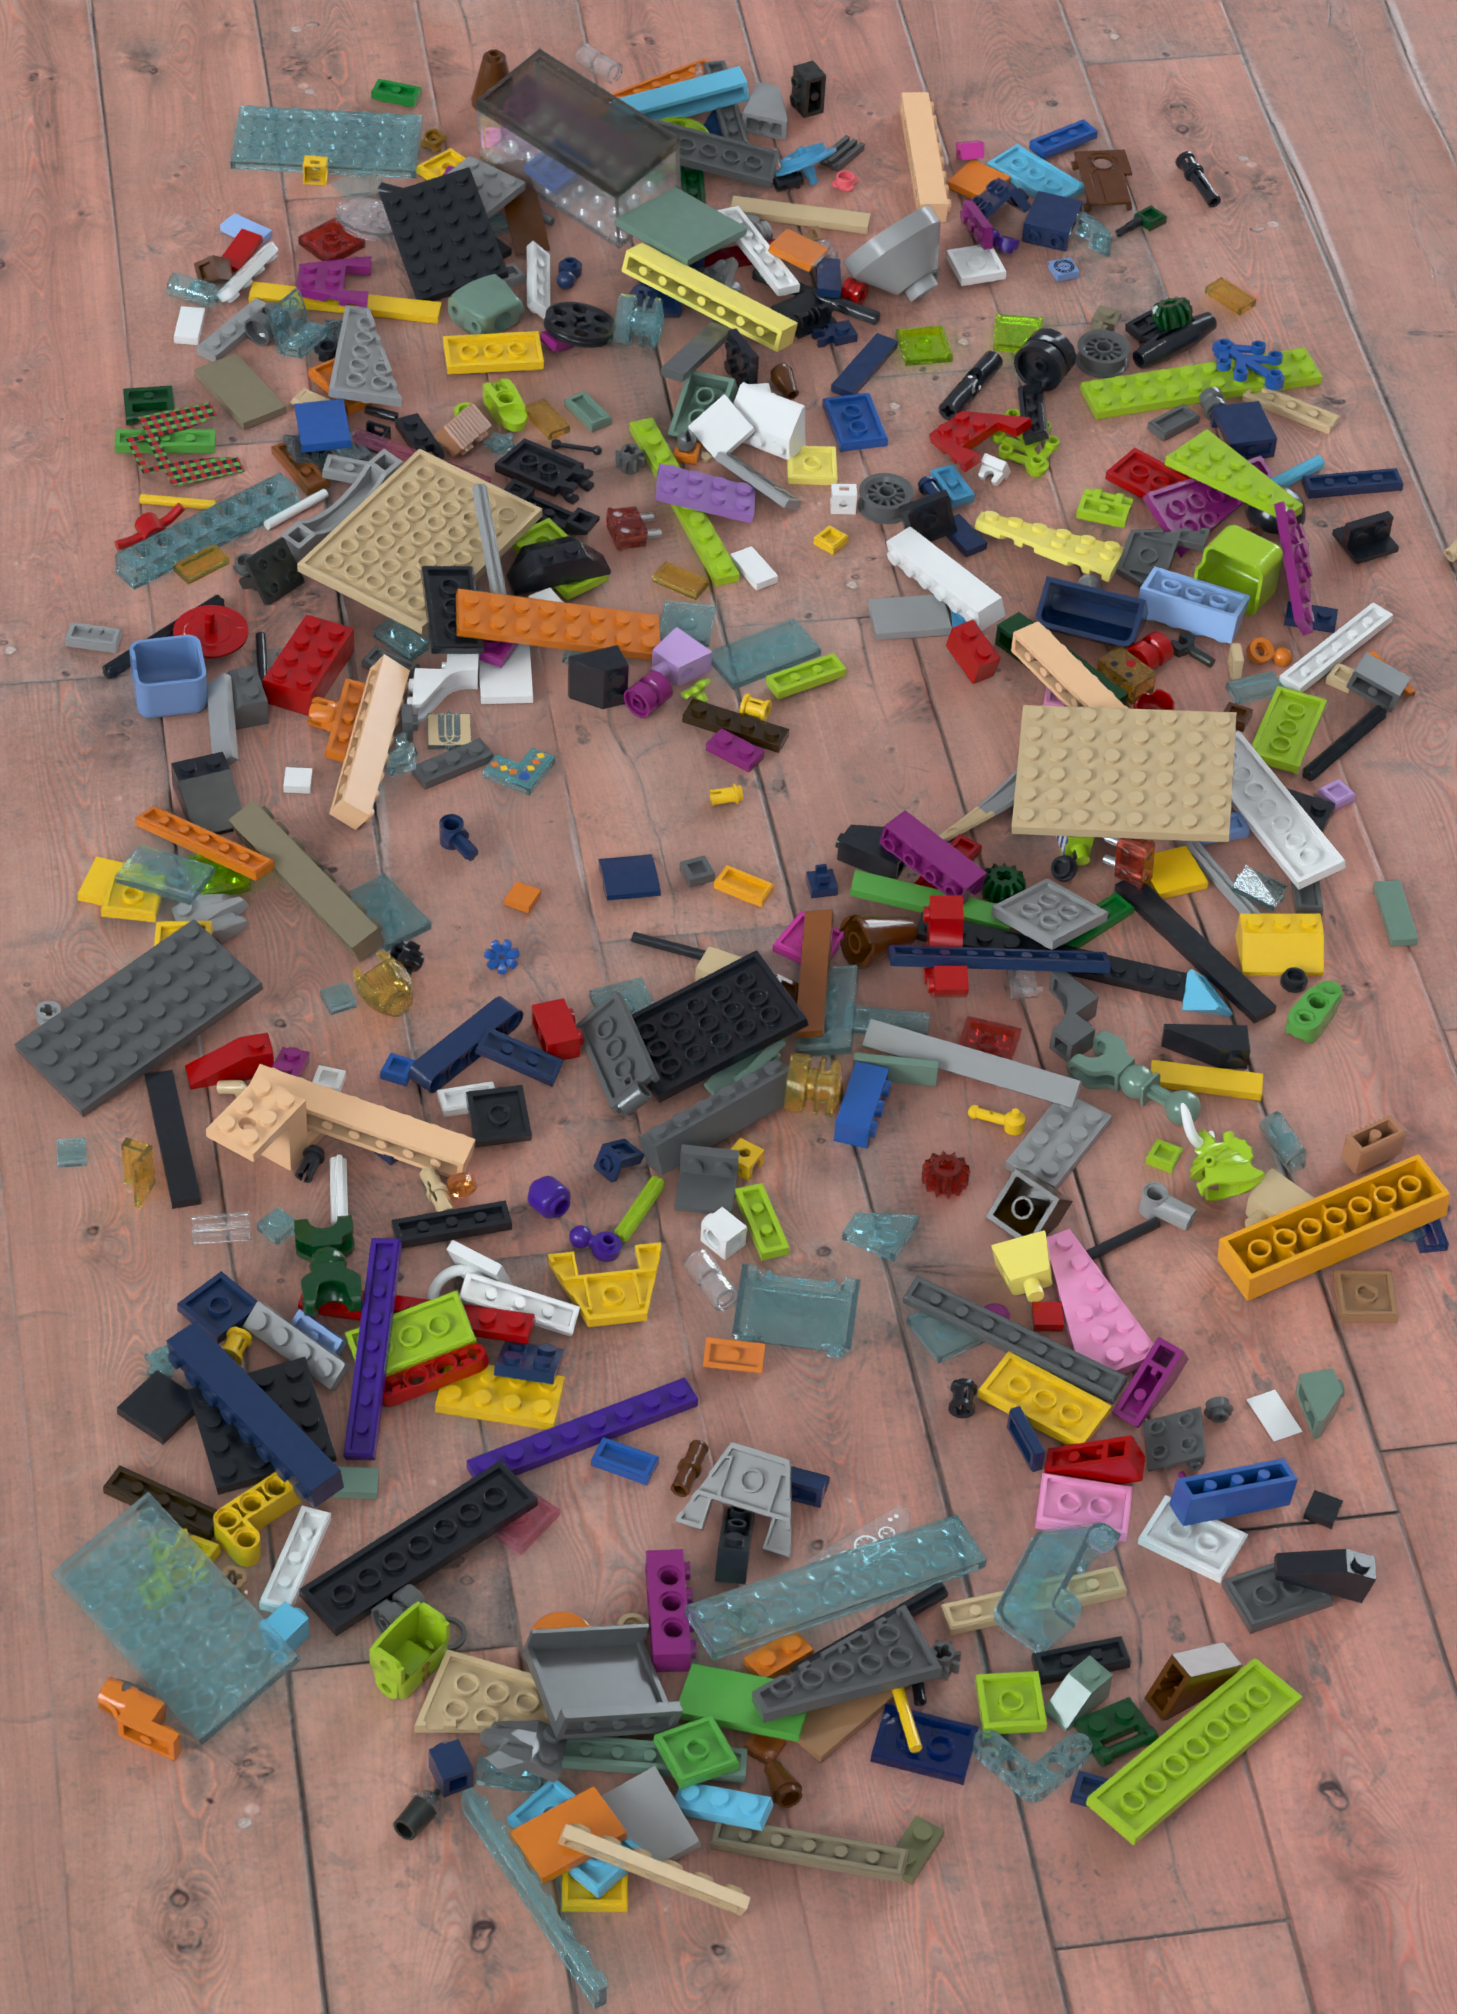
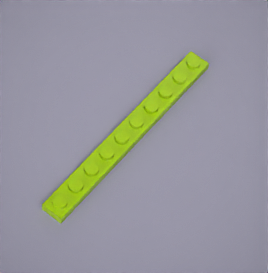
[629,417,740,587]

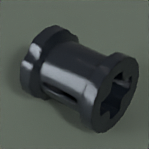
[948,1378,977,1419]

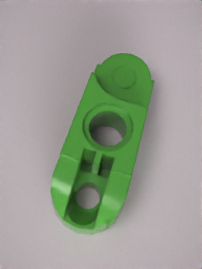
[1285,981,1343,1044]

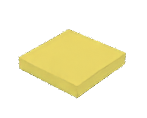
[787,446,838,485]

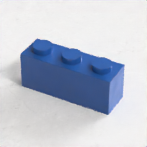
[834,1061,892,1148]

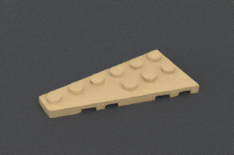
[414,1649,550,1733]

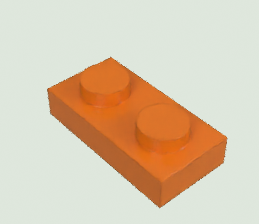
[703,1337,766,1374]
[744,1628,814,1679]

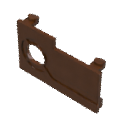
[1071,149,1132,212]

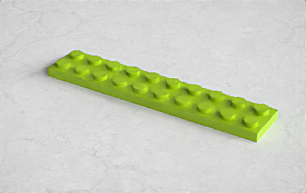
[1080,347,1323,420]

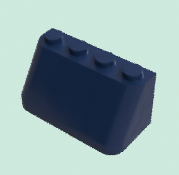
[1036,576,1148,648]

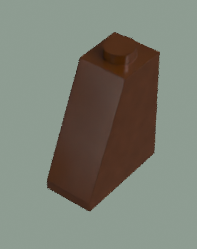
[1144,1642,1242,1721]

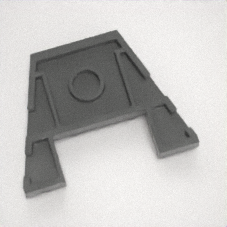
[1116,528,1210,588]

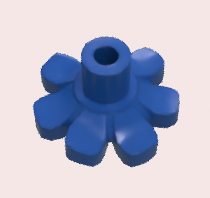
[484,939,520,974]

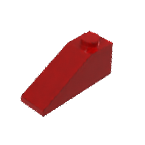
[185,1032,274,1090]
[1045,1435,1146,1485]

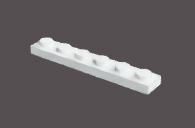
[717,206,800,296]
[1279,603,1393,693]

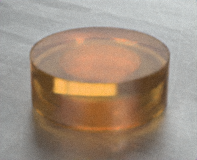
[447,1172,477,1197]

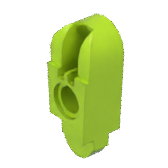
[483,378,528,432]

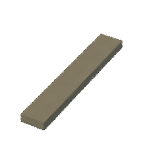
[710,1822,909,1883]

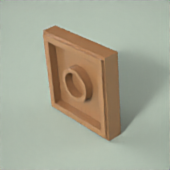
[1332,1270,1399,1323]

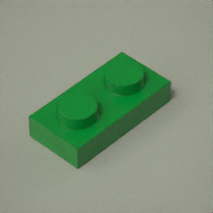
[371,78,422,108]

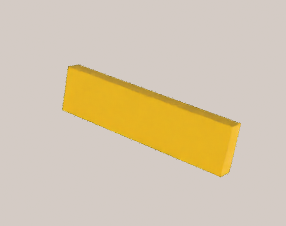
[1150,1060,1263,1101]

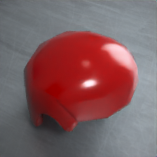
[1133,689,1175,710]

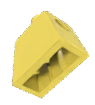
[991,1230,1053,1302]

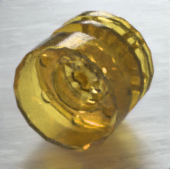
[784,1052,843,1117]

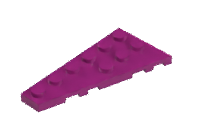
[1143,456,1273,558]
[1274,501,1314,636]

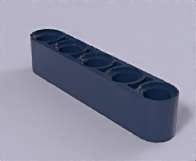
[408,996,524,1093]

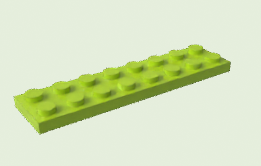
[1086,1658,1303,1846]

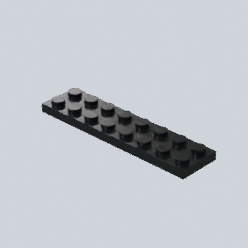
[299,1460,538,1636]

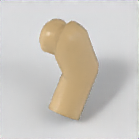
[217,1080,248,1097]

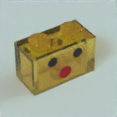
[1097,646,1157,705]

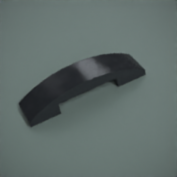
[503,479,600,535]

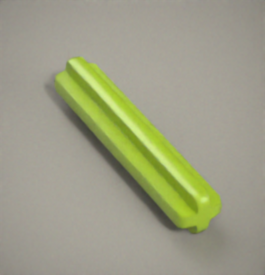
[614,1176,665,1243]

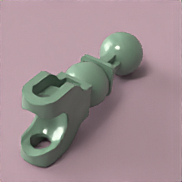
[1066,1030,1201,1126]

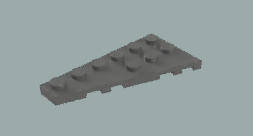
[752,1604,942,1723]

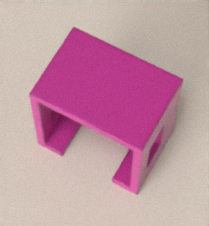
[956,140,984,160]

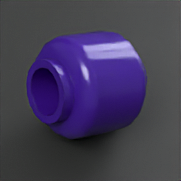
[527,1176,571,1219]

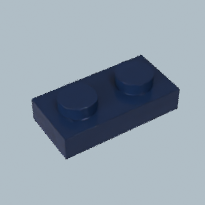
[1284,601,1338,633]

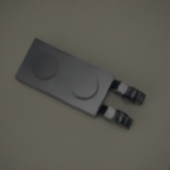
[395,413,444,459]

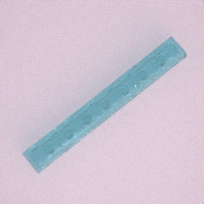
[461,1787,609,2009]

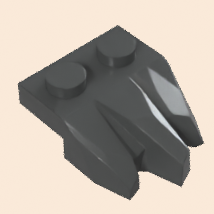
[479,1720,567,1783]

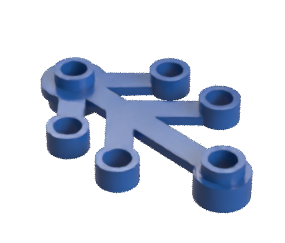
[1212,338,1285,391]

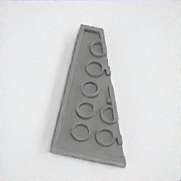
[328,305,402,407]

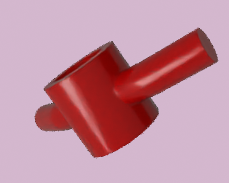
[115,503,186,550]

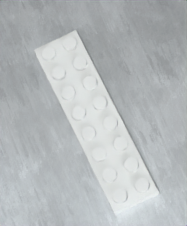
[1231,731,1346,890]

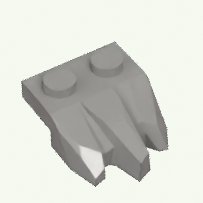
[171,894,250,944]

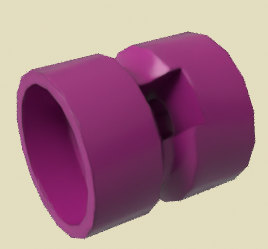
[624,670,673,718]

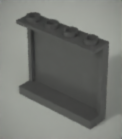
[523,1624,683,1740]

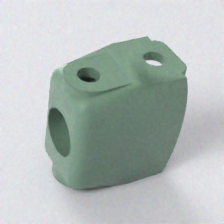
[448,274,525,334]

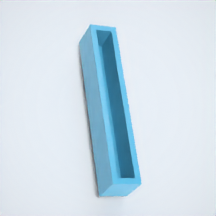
[609,66,749,134]

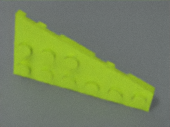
[1164,429,1303,517]

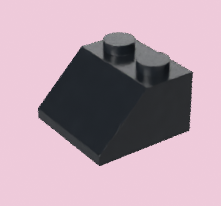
[568,645,629,709]

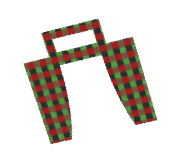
[126,402,245,487]

